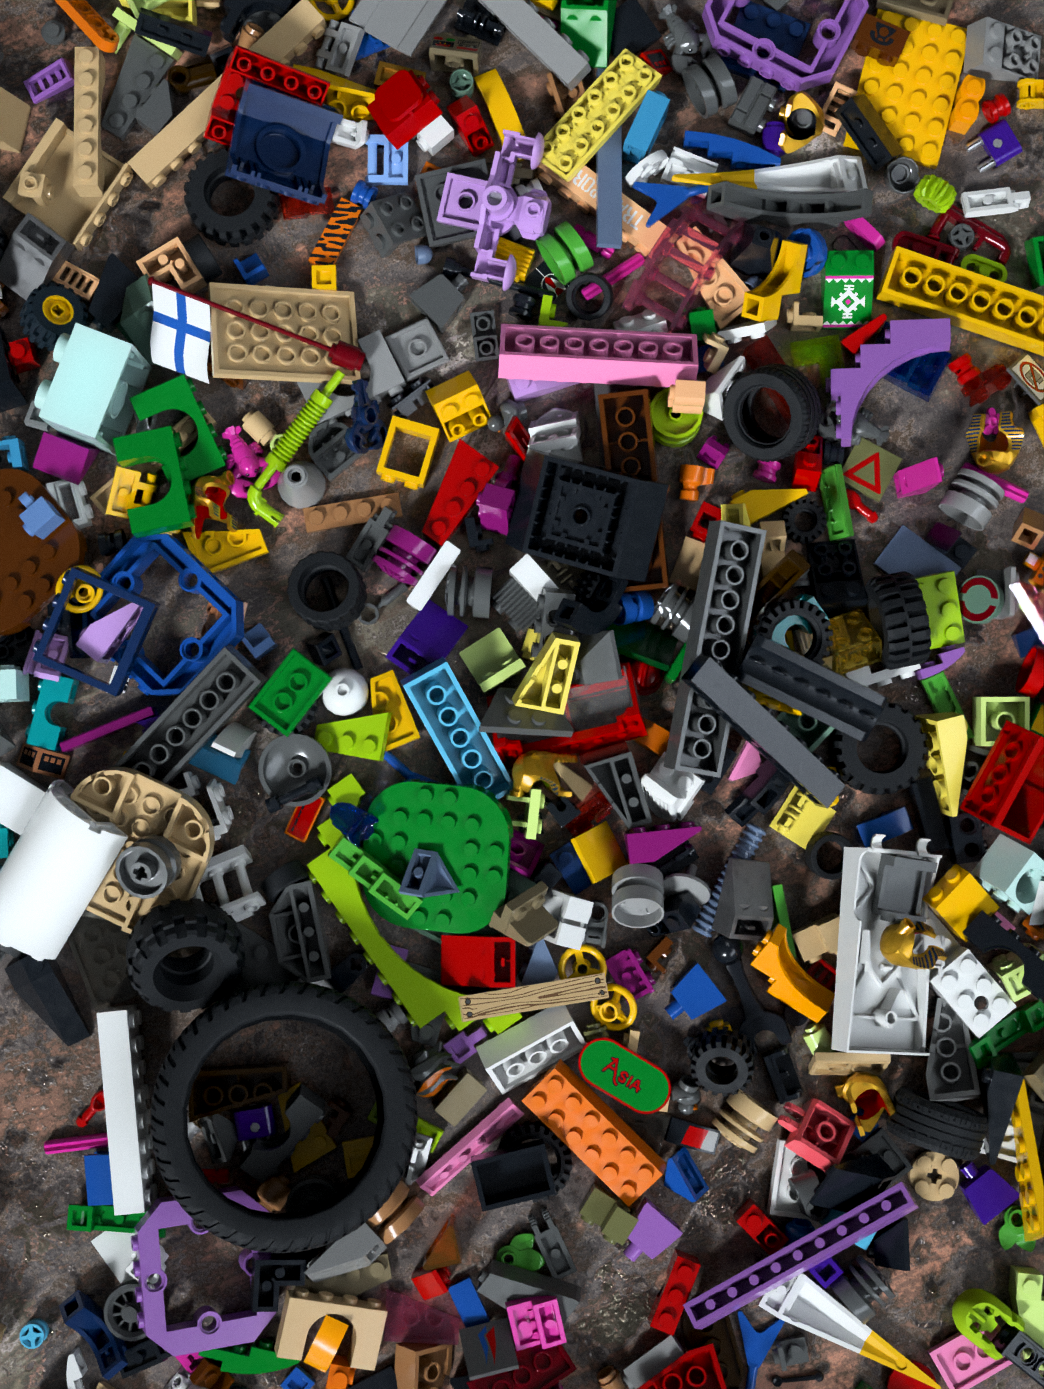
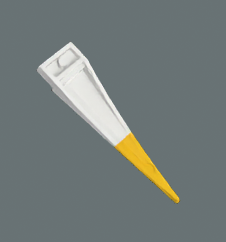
[671,155,868,194]
[757,1273,941,1389]

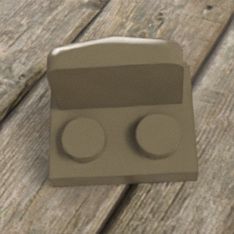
[489,881,558,947]

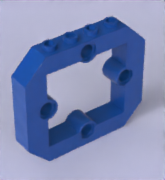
[82,534,244,696]

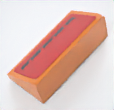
[284,796,327,844]

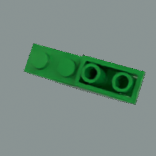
[198,1338,300,1374]

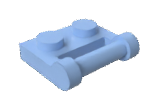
[365,134,409,186]

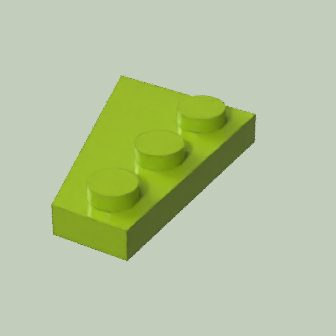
[314,712,392,761]

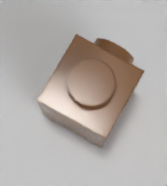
[1011,507,1044,550]

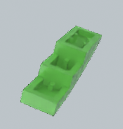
[328,834,423,920]

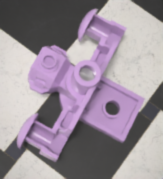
[437,129,552,291]

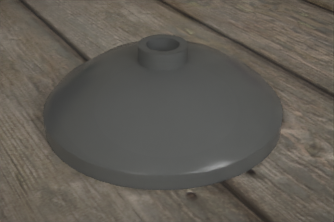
[258,733,332,807]

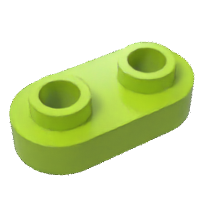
[959,254,1007,282]

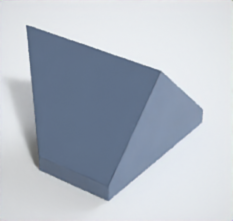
[399,848,460,898]

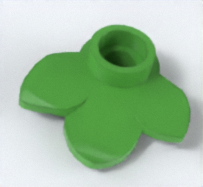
[998,1205,1036,1252]
[496,1233,546,1271]

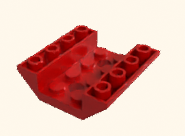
[203,45,330,147]

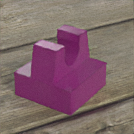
[697,435,730,470]

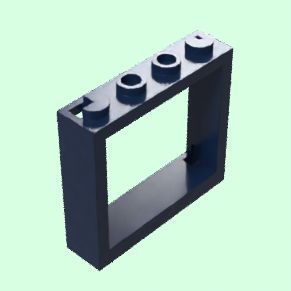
[32,567,160,696]

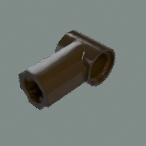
[168,60,217,96]

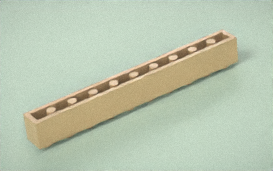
[127,0,327,190]

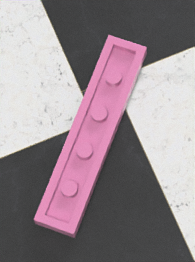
[416,1097,524,1196]

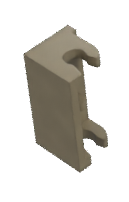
[432,1066,487,1127]

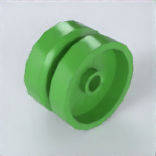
[536,221,594,285]

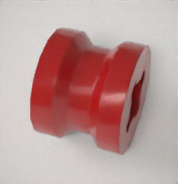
[981,93,1011,124]

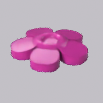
[983,408,1000,435]

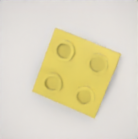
[769,785,836,850]

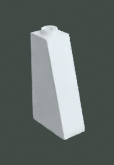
[509,554,580,637]

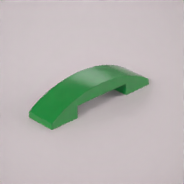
[968,1000,1044,1069]
[66,1204,166,1238]

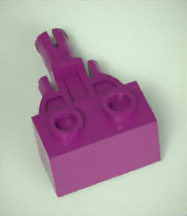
[476,455,522,535]

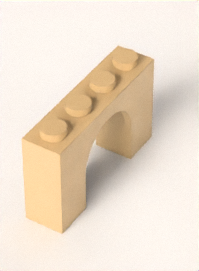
[274,1287,388,1371]

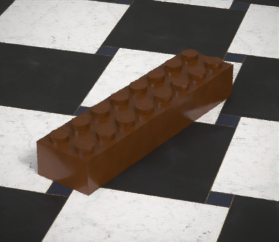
[598,389,670,592]

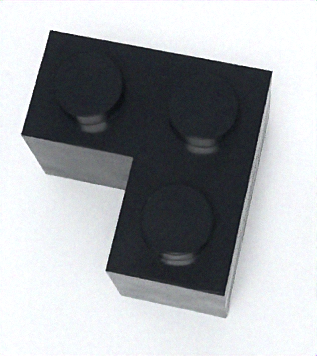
[250,1253,306,1312]

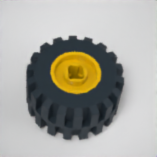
[19,282,88,351]

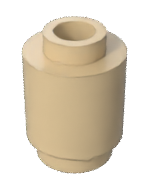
[242,410,278,447]

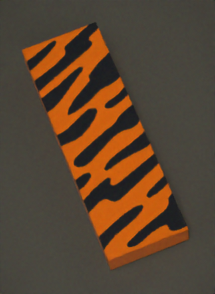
[308,197,363,265]

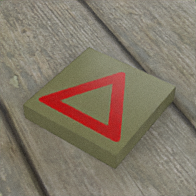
[842,437,902,502]

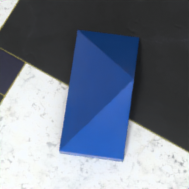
[664,1147,709,1202]

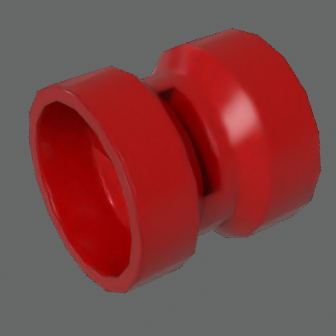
[948,353,981,386]

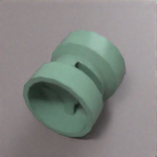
[449,69,474,100]

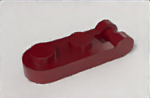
[891,231,960,265]

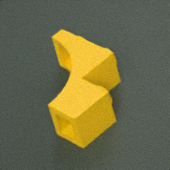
[741,239,808,322]

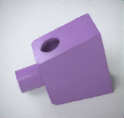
[623,1197,683,1262]

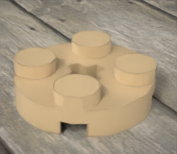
[908,1150,959,1201]

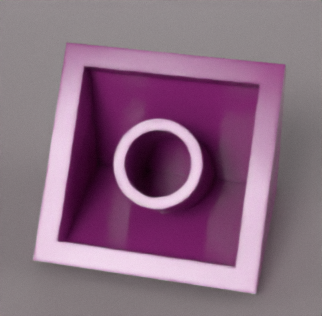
[33,431,100,485]
[509,829,545,879]

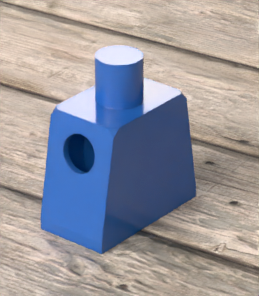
[664,961,727,1020]

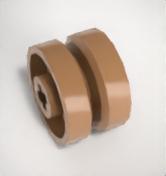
[365,1179,425,1244]

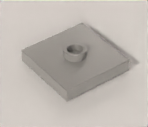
[384,317,450,382]

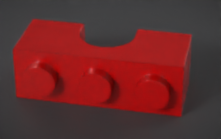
[648,1248,701,1336]

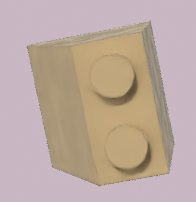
[0,87,31,153]

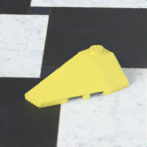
[914,712,968,817]

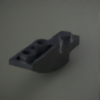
[724,760,791,827]

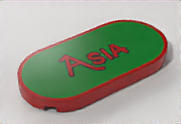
[578,1037,671,1114]

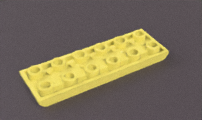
[541,48,662,182]

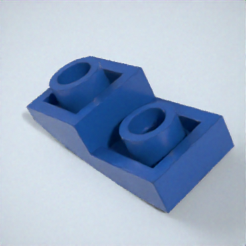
[856,805,914,848]

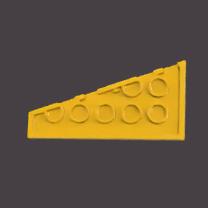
[1011,1079,1044,1241]

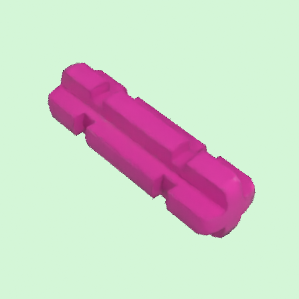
[574,224,615,259]

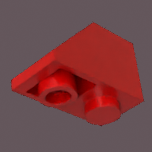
[446,95,494,157]
[791,436,823,492]
[733,1198,789,1255]
[411,1257,452,1300]

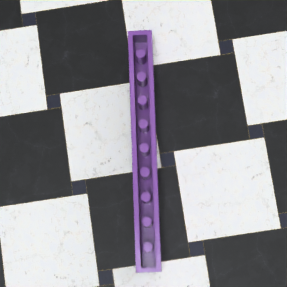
[683,1182,919,1330]

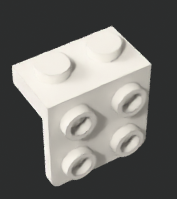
[206,778,234,841]

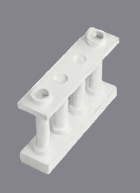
[193,845,266,918]

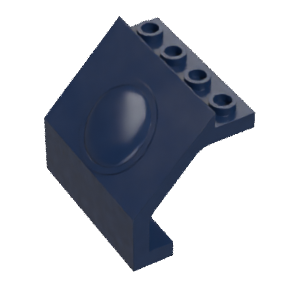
[225,77,343,206]

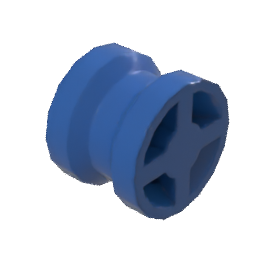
[350,180,378,209]

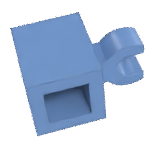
[18,491,65,540]

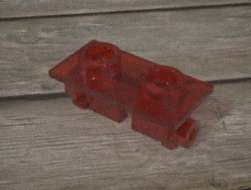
[961,363,1011,407]
[565,791,613,837]

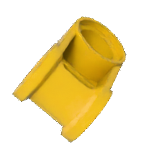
[1016,78,1044,110]

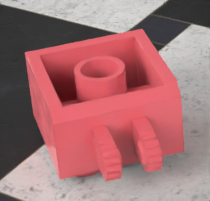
[777,1098,856,1173]

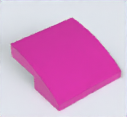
[505,1296,567,1351]

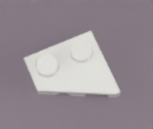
[718,320,777,344]

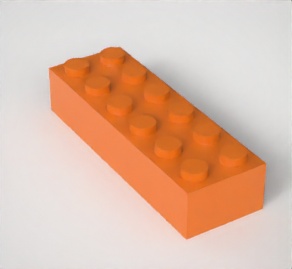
[521,1059,667,1207]

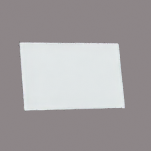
[91,1231,166,1285]

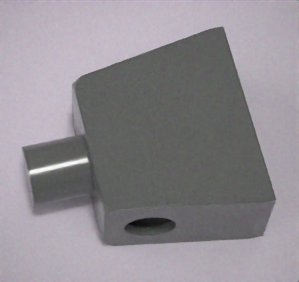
[409,273,469,334]

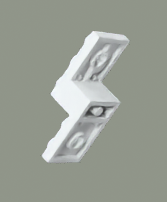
[927,908,1017,1038]

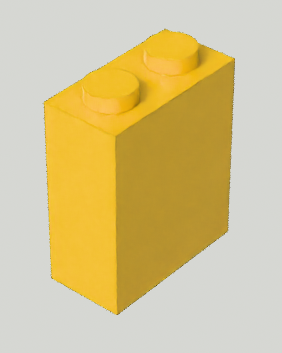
[922,864,1000,943]

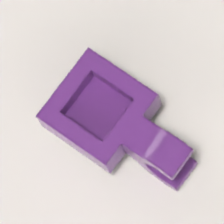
[443,1025,488,1064]

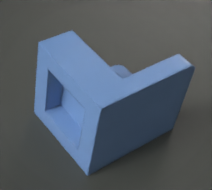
[242,623,278,660]

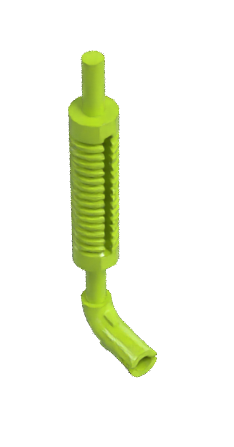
[247,369,345,528]

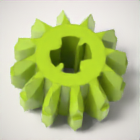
[913,174,957,213]

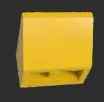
[425,370,491,442]

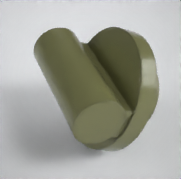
[582,1021,609,1043]

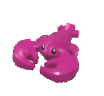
[222,425,281,499]

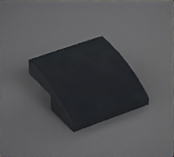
[610,0,662,58]

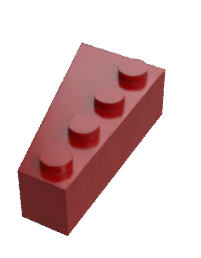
[422,439,500,548]

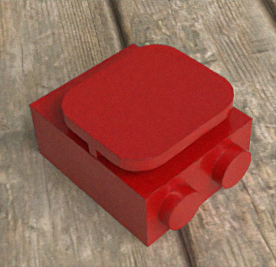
[366,70,443,150]

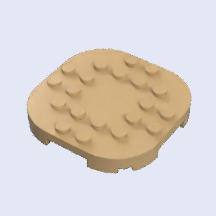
[70,767,215,934]

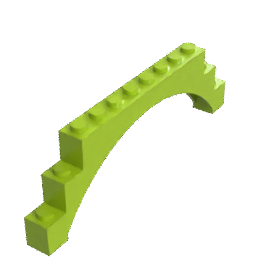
[307,773,523,1034]

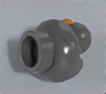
[487,399,527,433]
[670,1075,701,1115]

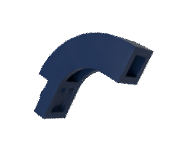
[59,1290,128,1380]

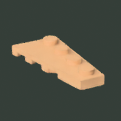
[676,226,750,331]

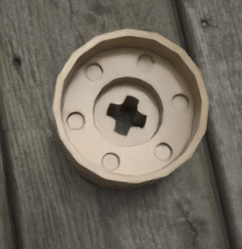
[711,1089,778,1153]

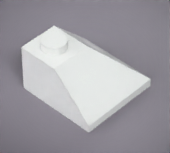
[703,355,747,421]

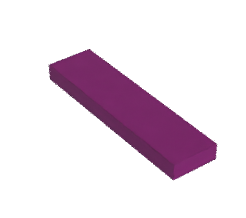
[60,706,158,752]

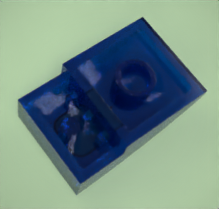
[874,322,952,402]

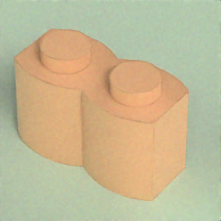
[667,379,706,414]

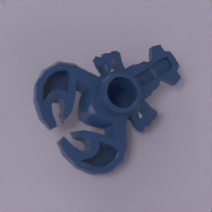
[345,379,388,454]

